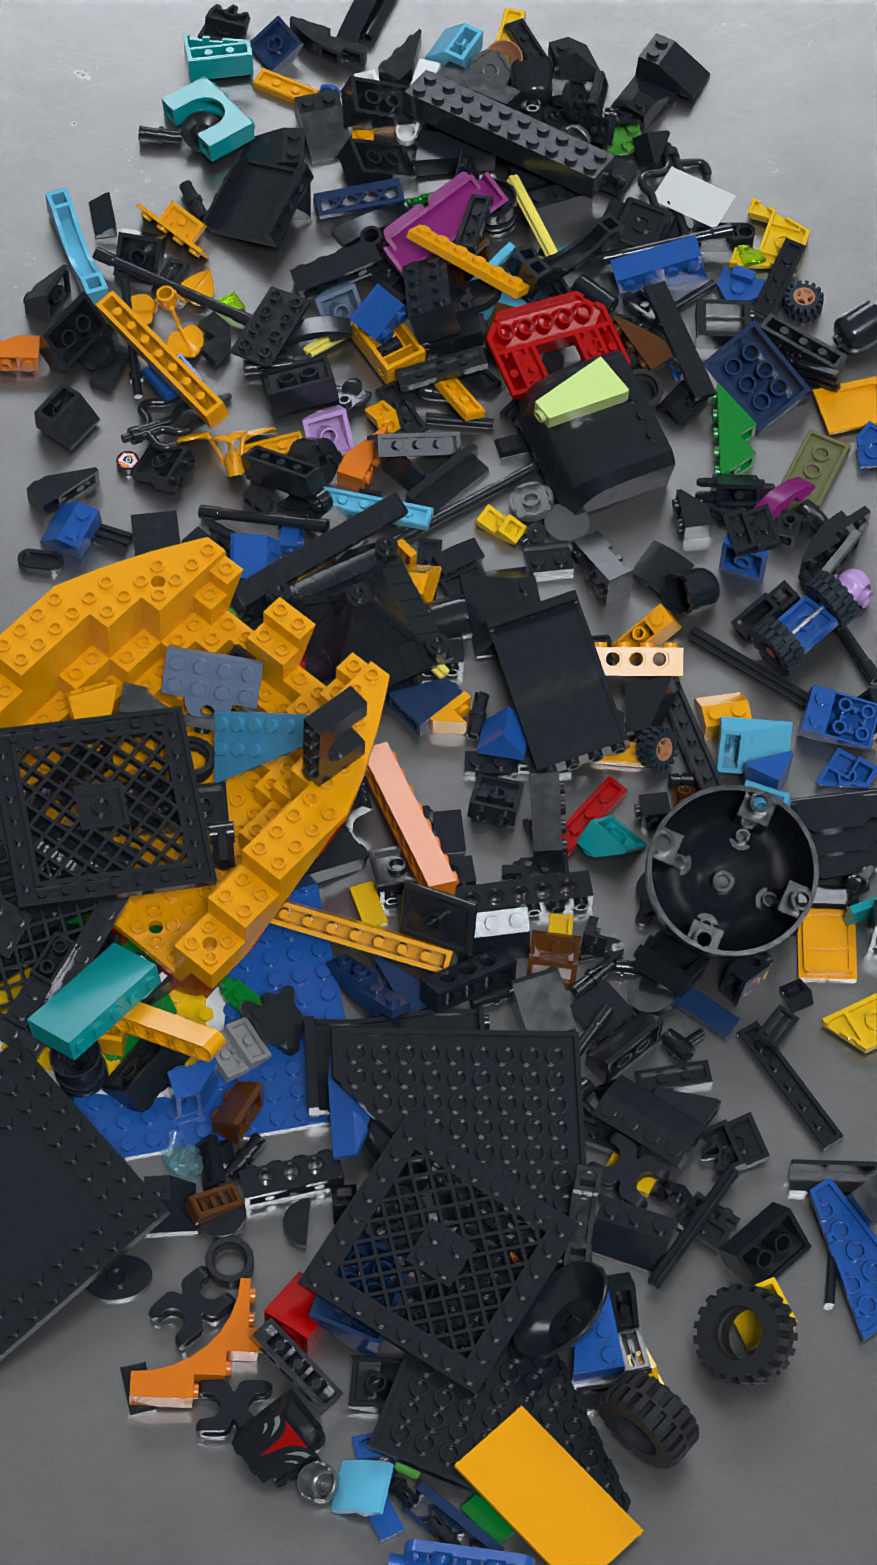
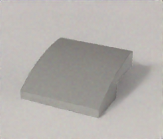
[214,1017,272,1083]

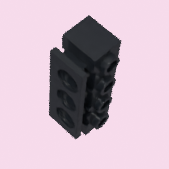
[506,245,572,303]

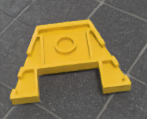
[729,197,811,269]

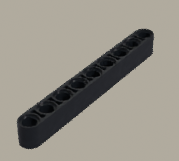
[230,492,409,614]

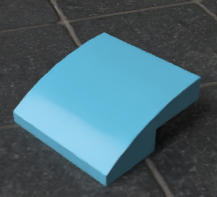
[331,1460,394,1516]

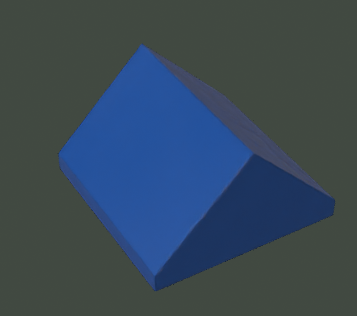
[477,706,528,761]
[742,750,793,790]

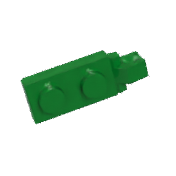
[218,976,262,1028]

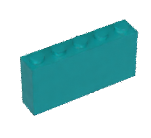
[27,943,161,1060]

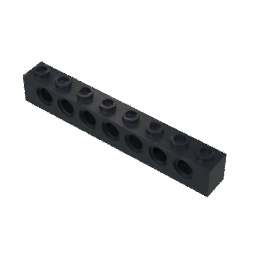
[396,870,594,926]

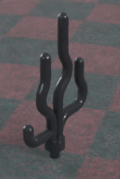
[637,142,712,235]
[121,392,232,453]

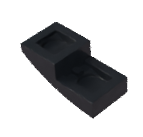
[431,538,485,577]

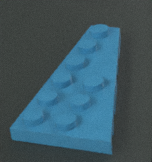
[214,711,310,783]

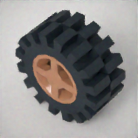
[782,280,824,323]
[636,725,679,771]

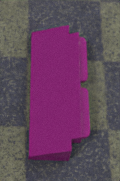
[380,172,509,278]

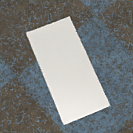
[655,167,736,227]

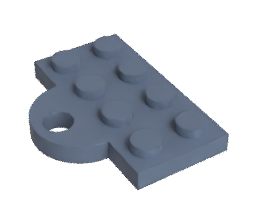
[161,645,264,718]

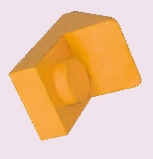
[429,691,471,734]

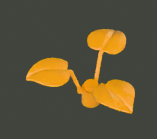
[131,270,215,358]
[175,427,278,477]

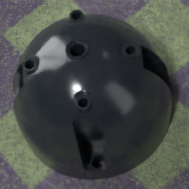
[645,785,819,959]

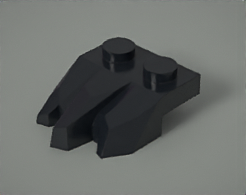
[198,4,251,41]
[701,1112,771,1173]

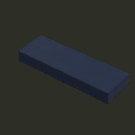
[674,987,740,1040]

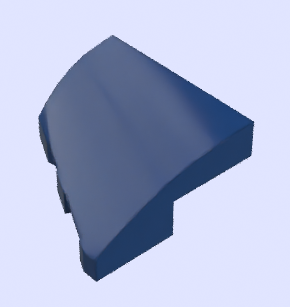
[815,747,877,789]

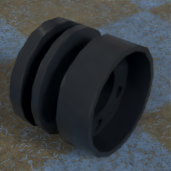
[483,178,519,238]
[49,1041,109,1098]

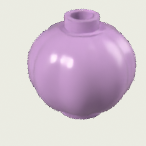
[834,569,873,608]

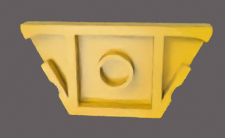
[821,993,877,1054]

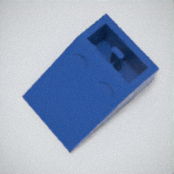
[796,684,877,750]

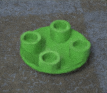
[601,124,642,156]

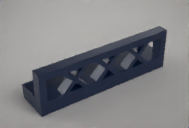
[313,178,405,219]
[402,1481,505,1563]

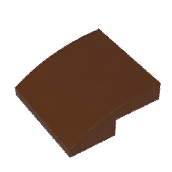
[527,930,581,988]

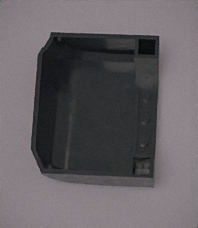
[518,350,676,515]

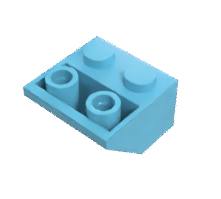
[425,23,483,69]

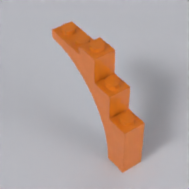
[129,1278,262,1408]

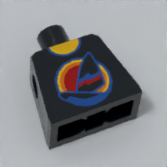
[719,952,774,1007]

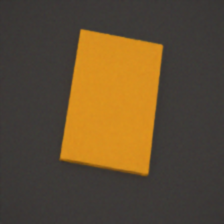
[454,1406,644,1565]

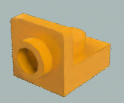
[364,400,400,434]

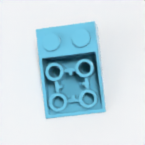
[716,716,793,774]

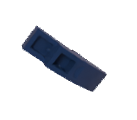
[327,954,410,1019]

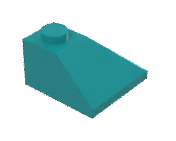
[576,815,647,857]

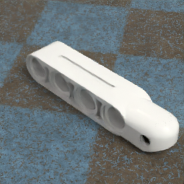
[396,58,441,146]

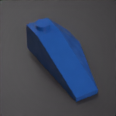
[328,1057,371,1160]

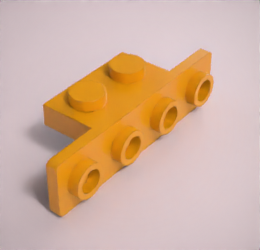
[137,200,209,259]

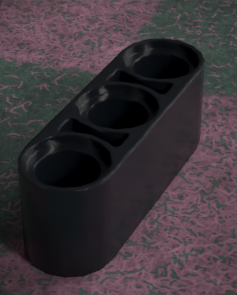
[692,222,755,252]

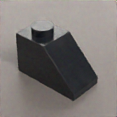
[607,1272,639,1332]

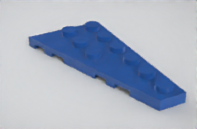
[808,1177,877,1342]

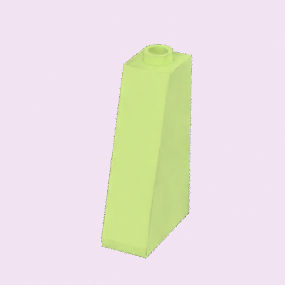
[534,356,629,428]

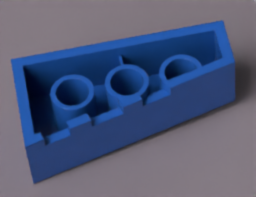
[610,235,708,293]
[572,1289,625,1385]

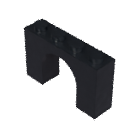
[302,686,367,787]

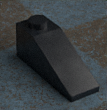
[27,467,100,519]

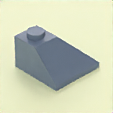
[314,281,361,321]

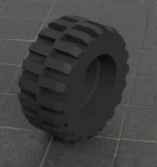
[693,1283,798,1386]
[598,1369,699,1470]

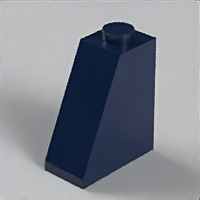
[388,677,462,737]

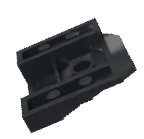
[790,795,877,881]

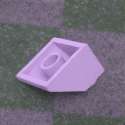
[301,405,354,456]

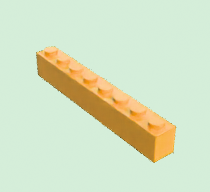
[95,290,229,429]
[270,900,454,972]

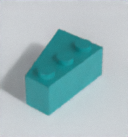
[183,34,253,81]

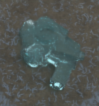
[161,1129,204,1179]

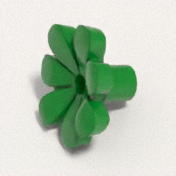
[405,192,433,208]

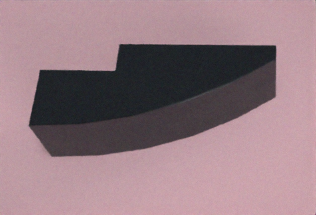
[731,580,801,640]

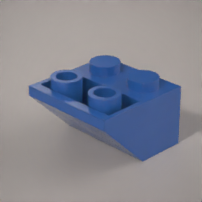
[167,1058,219,1119]

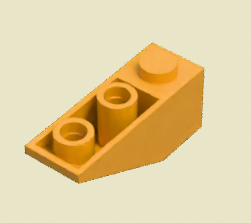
[612,603,682,661]

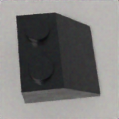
[113,228,167,281]

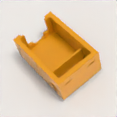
[352,322,426,384]

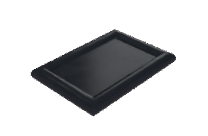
[399,879,478,957]

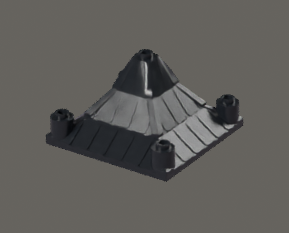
[264,535,453,689]

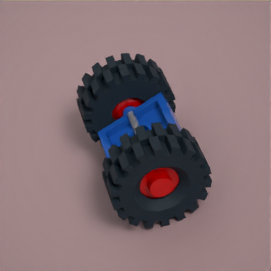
[749,570,860,676]

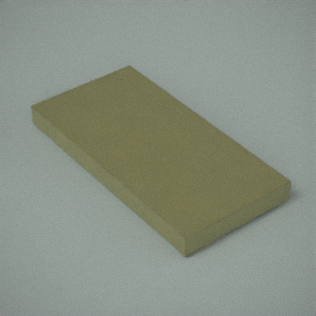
[781,429,851,510]

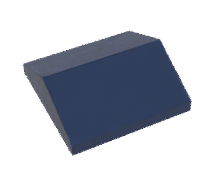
[250,15,304,72]

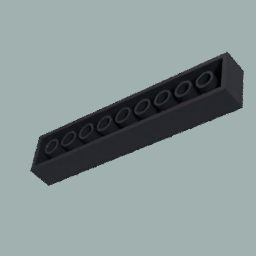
[402,70,615,199]

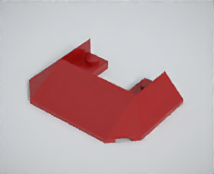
[485,291,631,400]

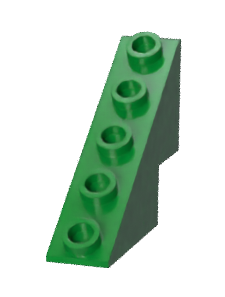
[711,383,757,475]

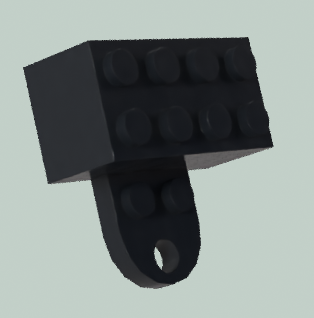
[402,255,502,345]

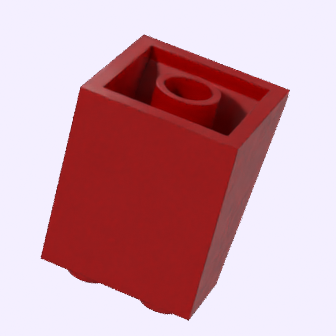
[264,1271,326,1355]

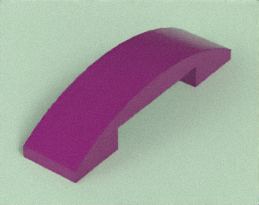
[753,477,816,519]

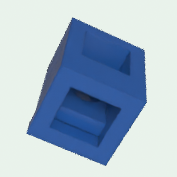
[279,526,305,558]

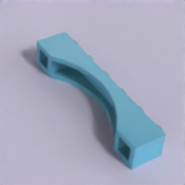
[45,187,108,308]

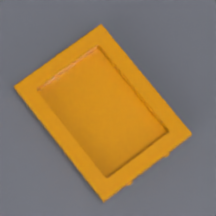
[812,376,877,435]
[797,908,857,981]

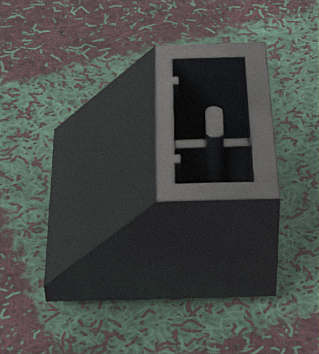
[34,382,100,450]

